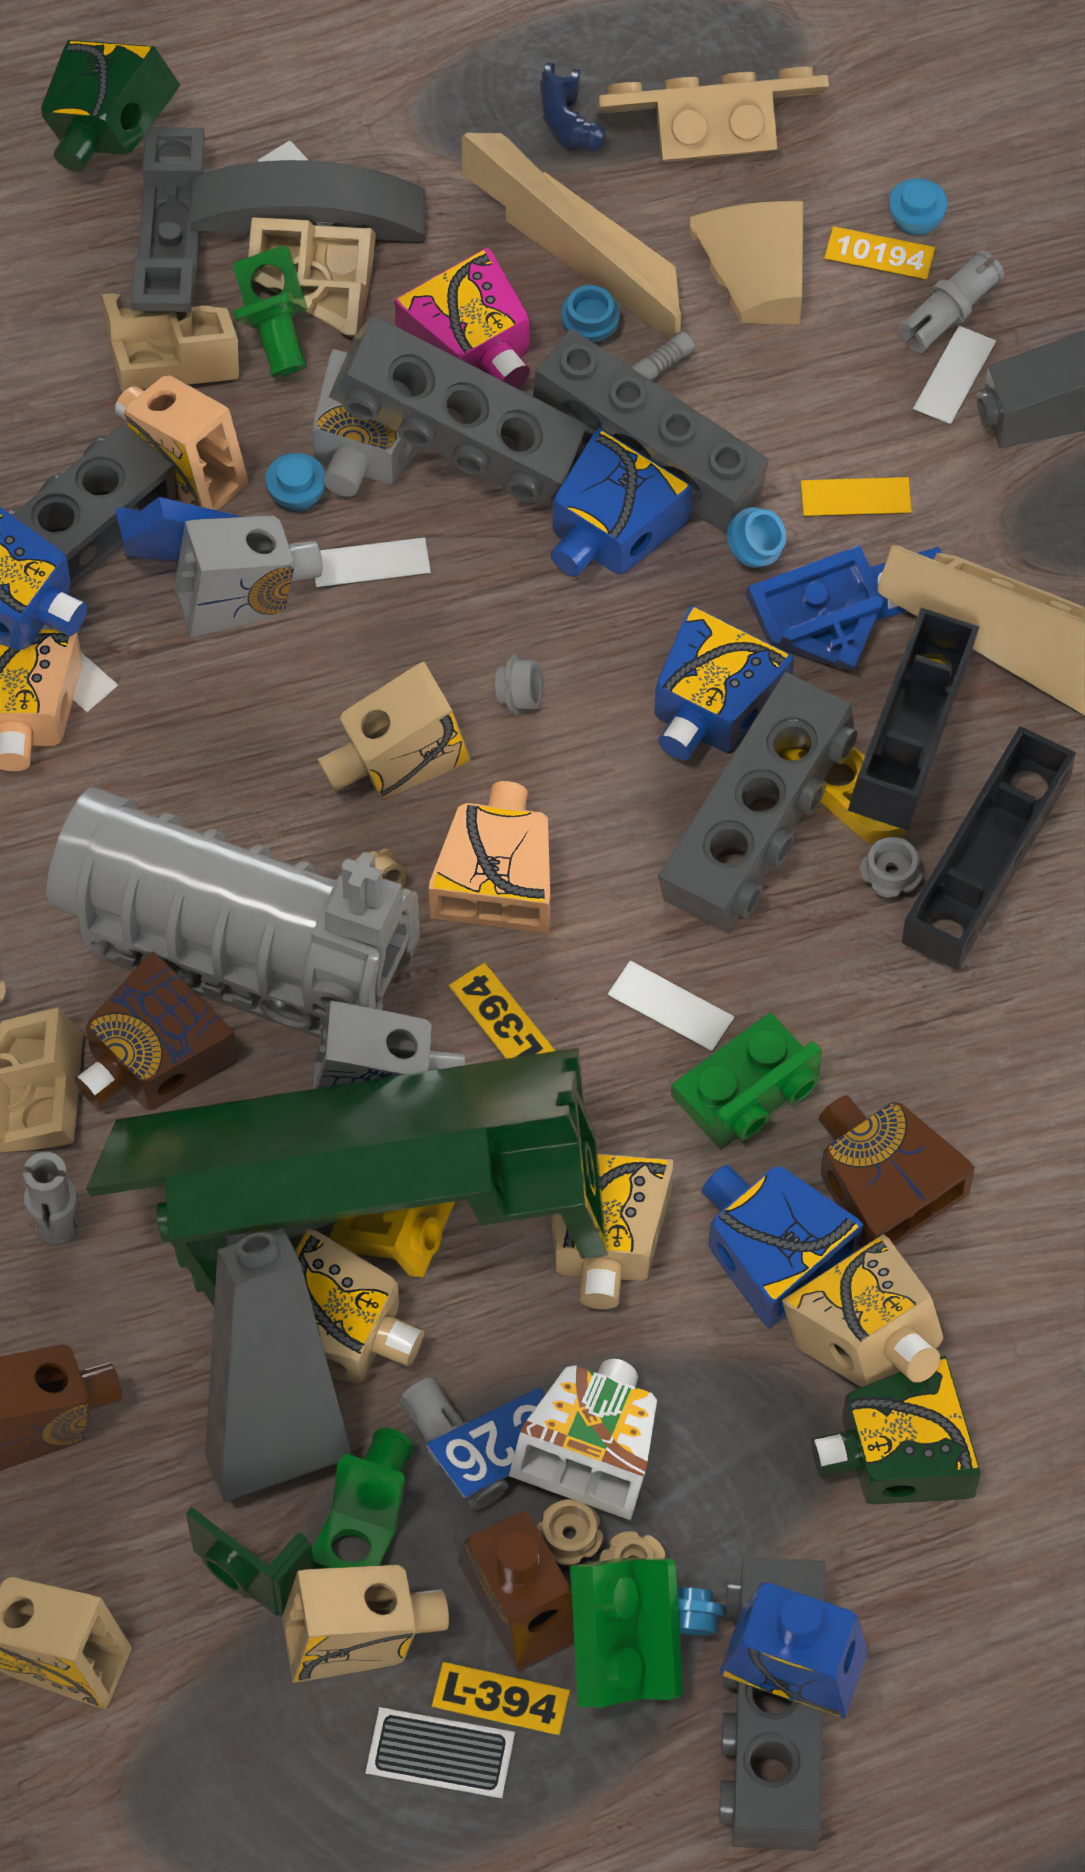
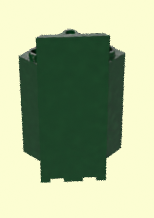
[86,1047,608,1306]

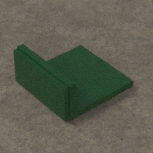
[186,1507,314,1617]

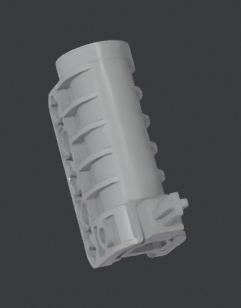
[46,787,420,1038]

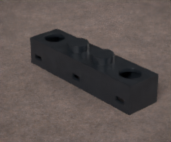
[848,608,980,831]
[901,726,1076,970]

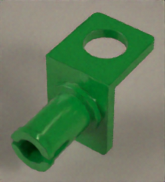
[233,246,308,378]
[312,1428,414,1569]

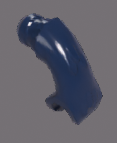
[540,62,606,152]

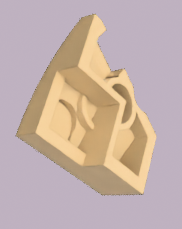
[690,201,803,325]
[248,217,376,338]
[102,293,239,391]
[0,1007,84,1152]

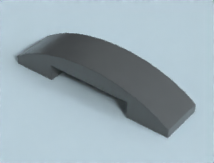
[131,127,205,312]
[190,160,425,242]

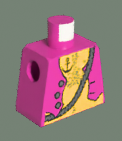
[394,247,530,388]

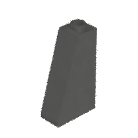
[977,330,1085,448]
[205,1227,352,1502]

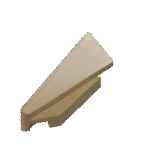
[462,133,681,340]
[878,545,1085,716]

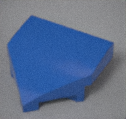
[115,497,243,562]
[746,545,884,671]

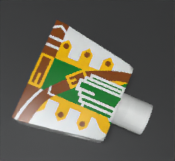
[509,1359,657,1520]

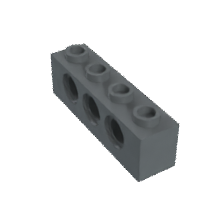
[329,314,587,506]
[533,328,769,535]
[8,423,178,590]
[658,671,858,933]
[719,1557,826,1851]

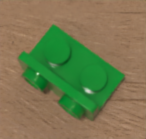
[671,1012,822,1150]
[570,1558,683,1708]

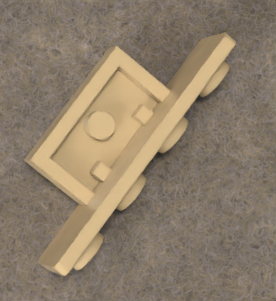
[595,67,829,163]

